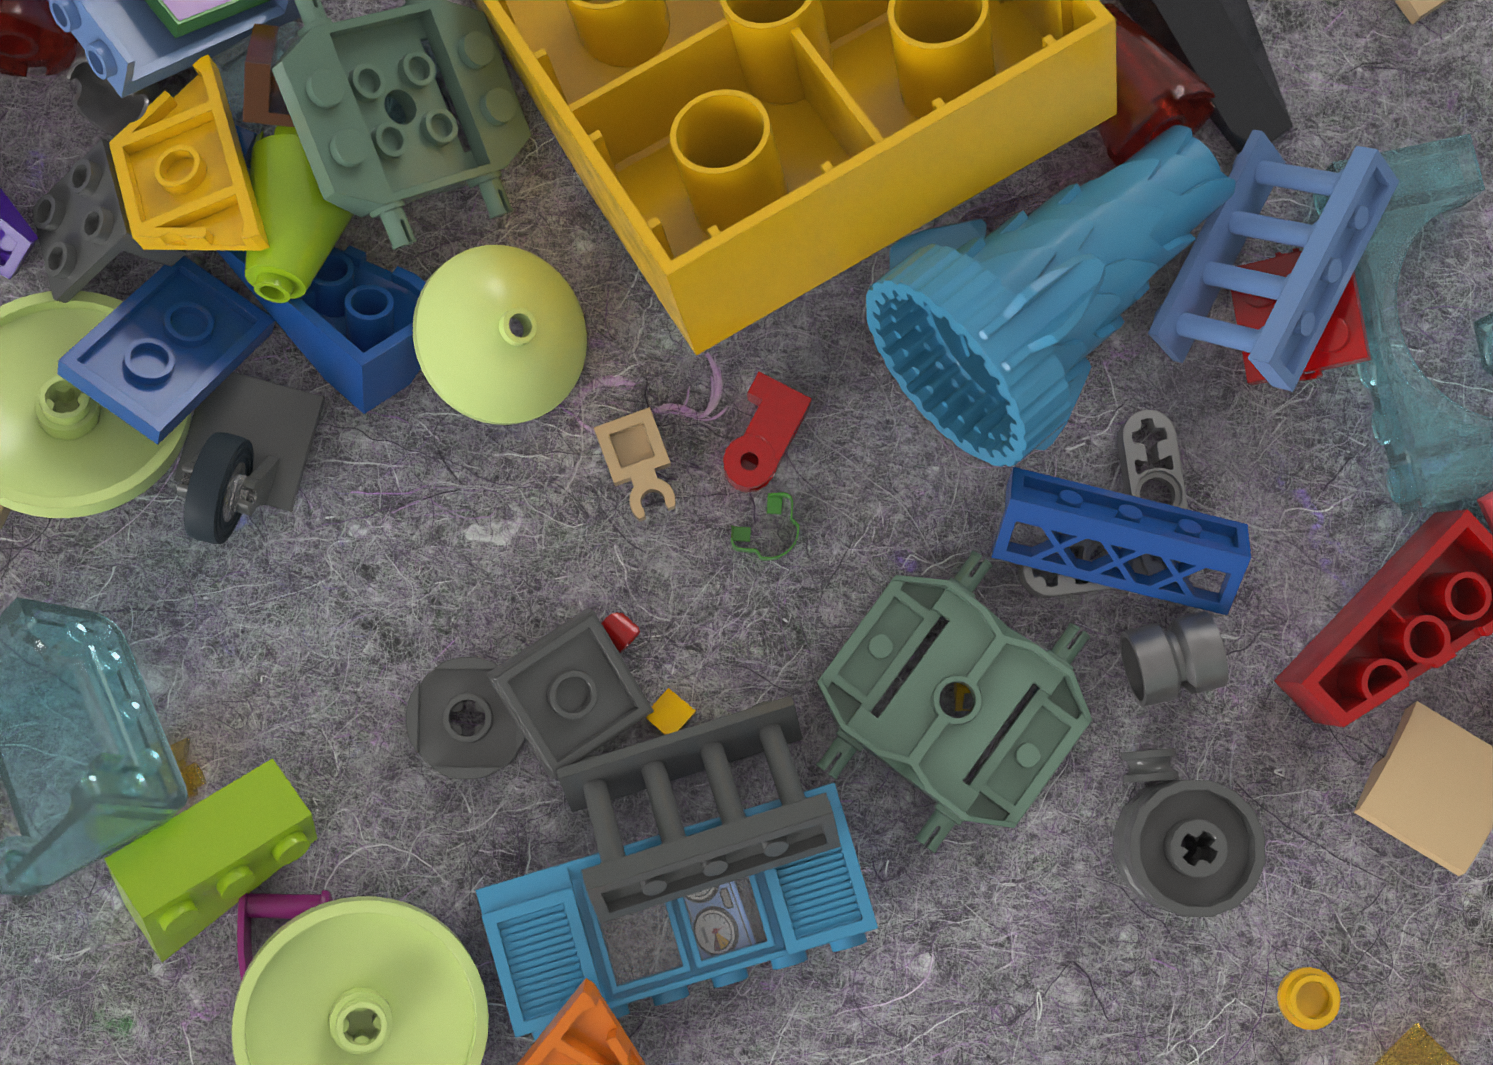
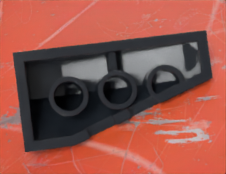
[1118,0,1293,154]

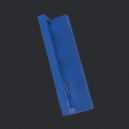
[991,467,1251,615]

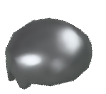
[66,48,159,136]

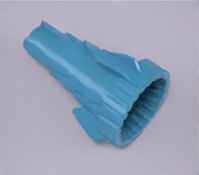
[866,125,1236,467]

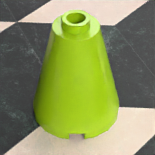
[245,126,354,303]

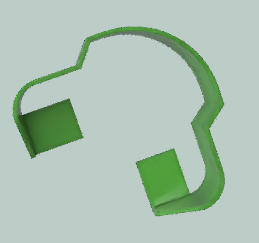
[731,492,799,561]

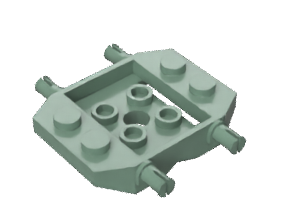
[272,0,532,250]
[815,551,1092,854]

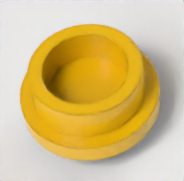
[1277,967,1341,1030]

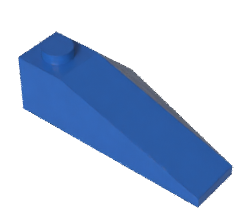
[216,245,426,414]

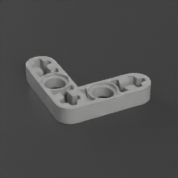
[1019,409,1188,598]

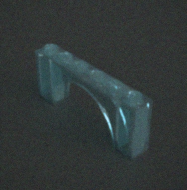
[1313,134,1493,516]

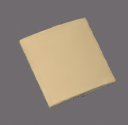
[1354,701,1493,876]

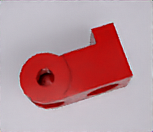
[723,371,812,493]

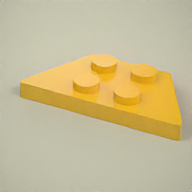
[109,54,270,251]

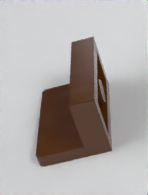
[243,23,295,127]

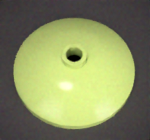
[413,245,587,425]

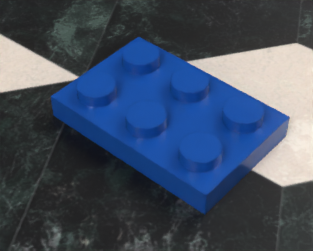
[57,256,275,445]

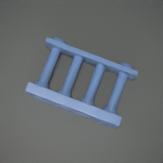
[1148,130,1399,392]

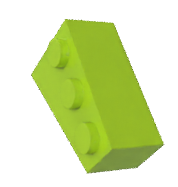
[104,758,318,963]

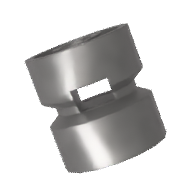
[1120,611,1229,707]

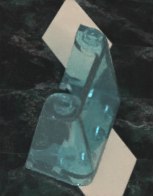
[0,597,188,896]

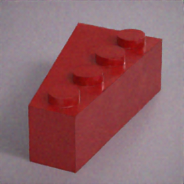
[1274,509,1493,727]

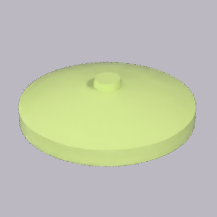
[0,291,192,518]
[232,896,489,1065]

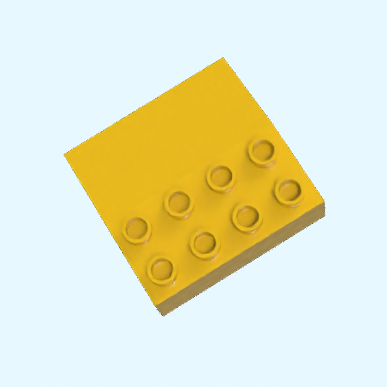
[472,0,1117,356]

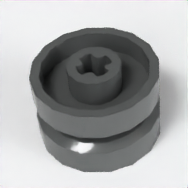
[1113,780,1265,917]

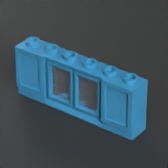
[475,782,878,1042]

